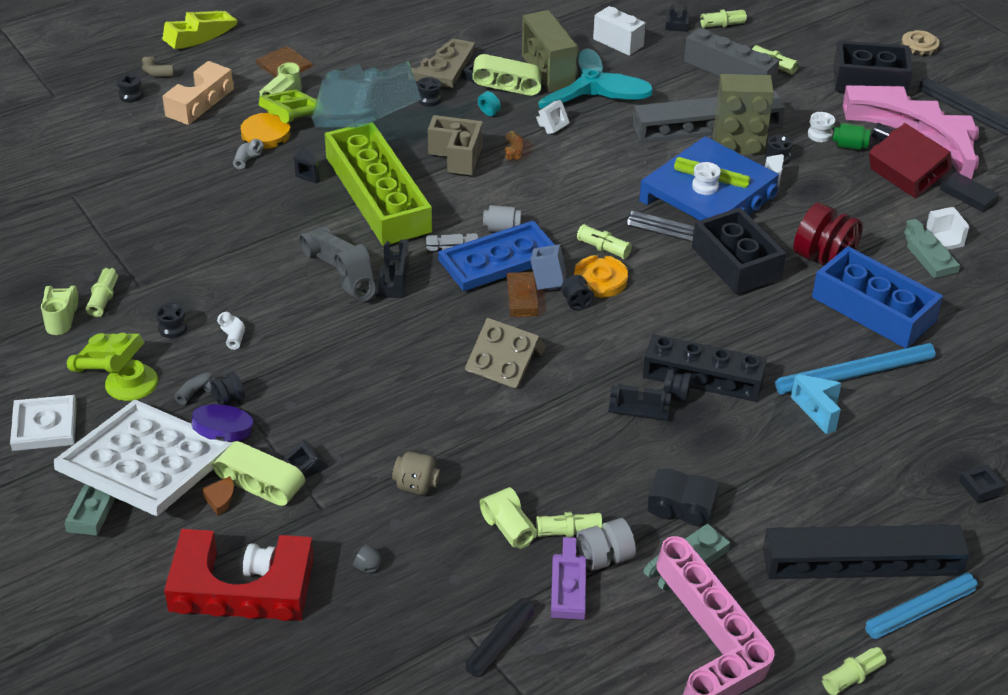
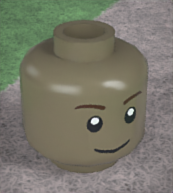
[392,451,440,496]

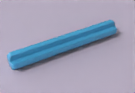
[865,573,978,639]

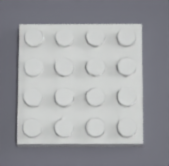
[54,399,233,516]

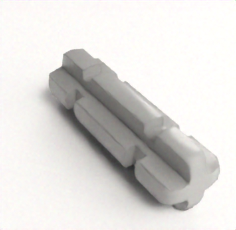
[426,233,478,252]

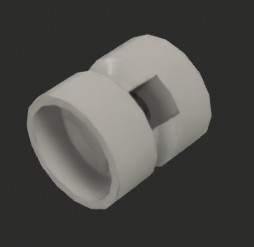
[577,518,636,571]

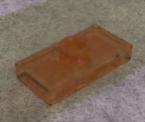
[507,272,538,317]

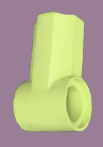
[259,63,302,96]
[480,487,537,549]

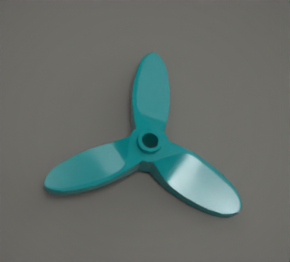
[538,49,653,109]

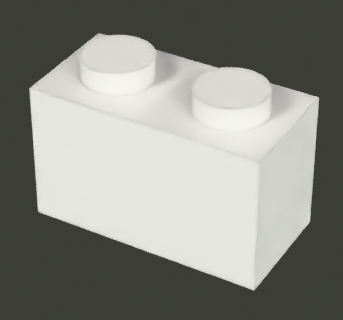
[593,6,646,56]

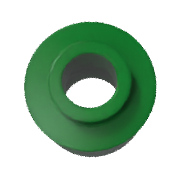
[832,123,870,150]

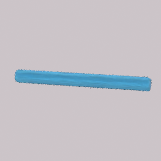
[775,343,936,395]

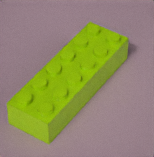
[325,121,432,246]

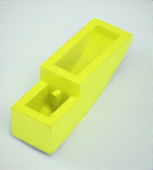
[162,11,238,49]

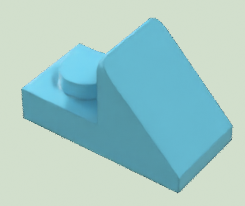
[791,374,841,435]

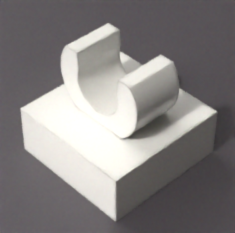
[536,100,570,134]

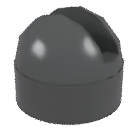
[353,544,381,573]

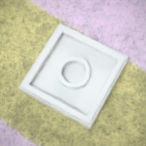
[10,395,77,451]

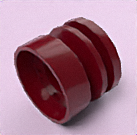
[793,202,863,266]

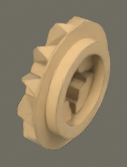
[901,30,939,56]

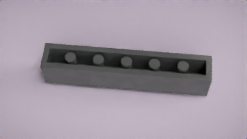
[633,91,785,143]

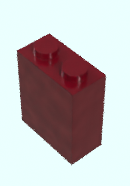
[869,123,952,199]

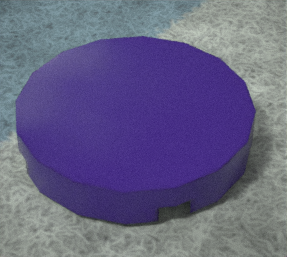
[191,404,253,442]

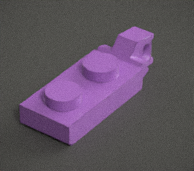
[551,537,586,620]

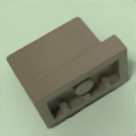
[465,318,546,389]

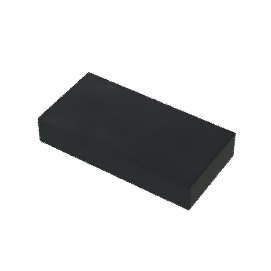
[940,172,999,212]

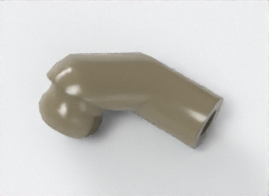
[141,57,174,77]

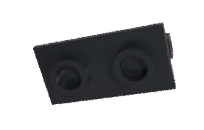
[608,383,671,420]

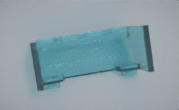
[312,61,421,127]

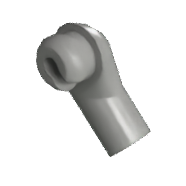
[233,139,264,169]

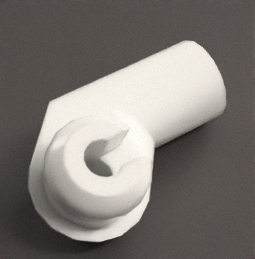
[217,312,245,350]

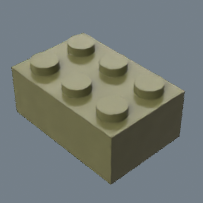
[522,10,579,92]
[713,74,774,155]

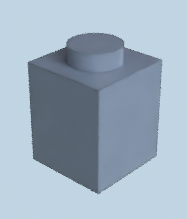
[530,244,567,290]

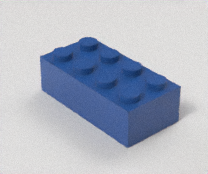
[812,246,943,348]

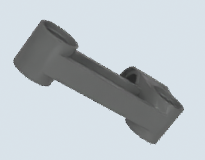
[299,226,376,301]

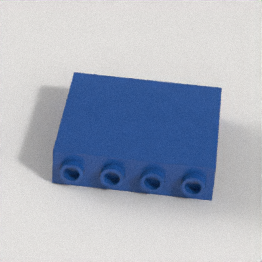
[639,136,779,220]

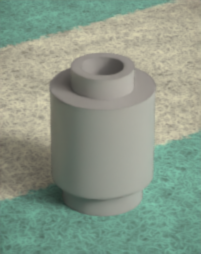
[483,205,522,232]

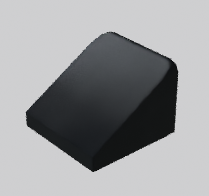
[294,147,320,184]
[282,440,329,478]

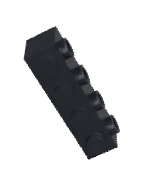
[643,334,767,402]

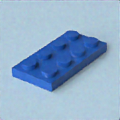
[438,220,554,291]

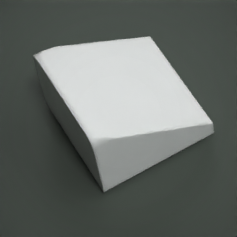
[765,154,784,190]

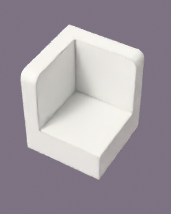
[926,207,969,250]

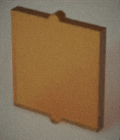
[256,46,312,77]

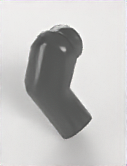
[174,372,216,405]

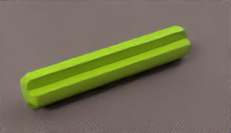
[674,157,750,188]

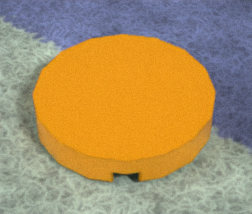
[241,113,291,149]
[574,255,628,298]

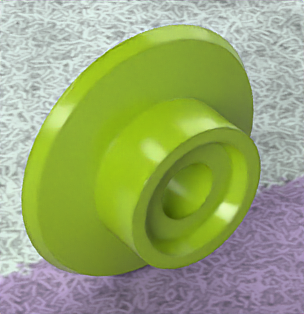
[105,359,158,401]

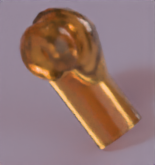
[504,131,523,160]

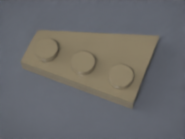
[407,39,475,88]

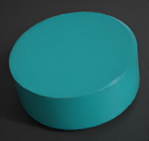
[478,91,501,117]

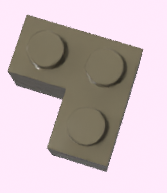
[428,115,483,176]

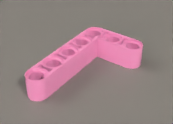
[656,536,775,695]

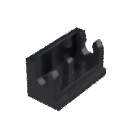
[376,239,409,298]

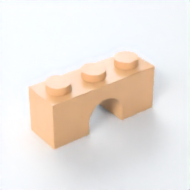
[162,61,234,125]

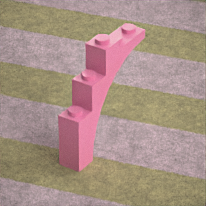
[843,86,979,179]

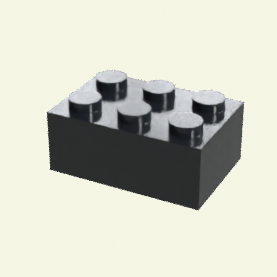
[833,40,913,95]
[692,207,786,295]

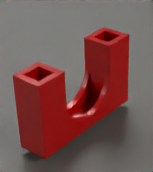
[164,529,314,621]

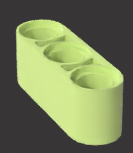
[473,54,542,96]
[213,441,305,506]

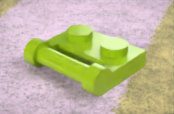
[258,89,325,123]
[67,333,145,372]

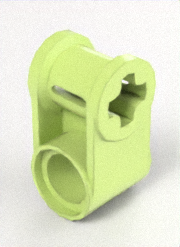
[41,286,78,335]

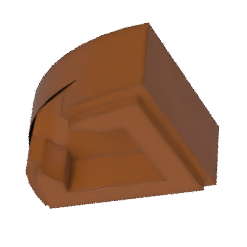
[202,476,235,516]

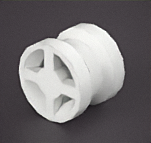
[808,112,835,142]
[692,162,721,195]
[243,543,276,577]

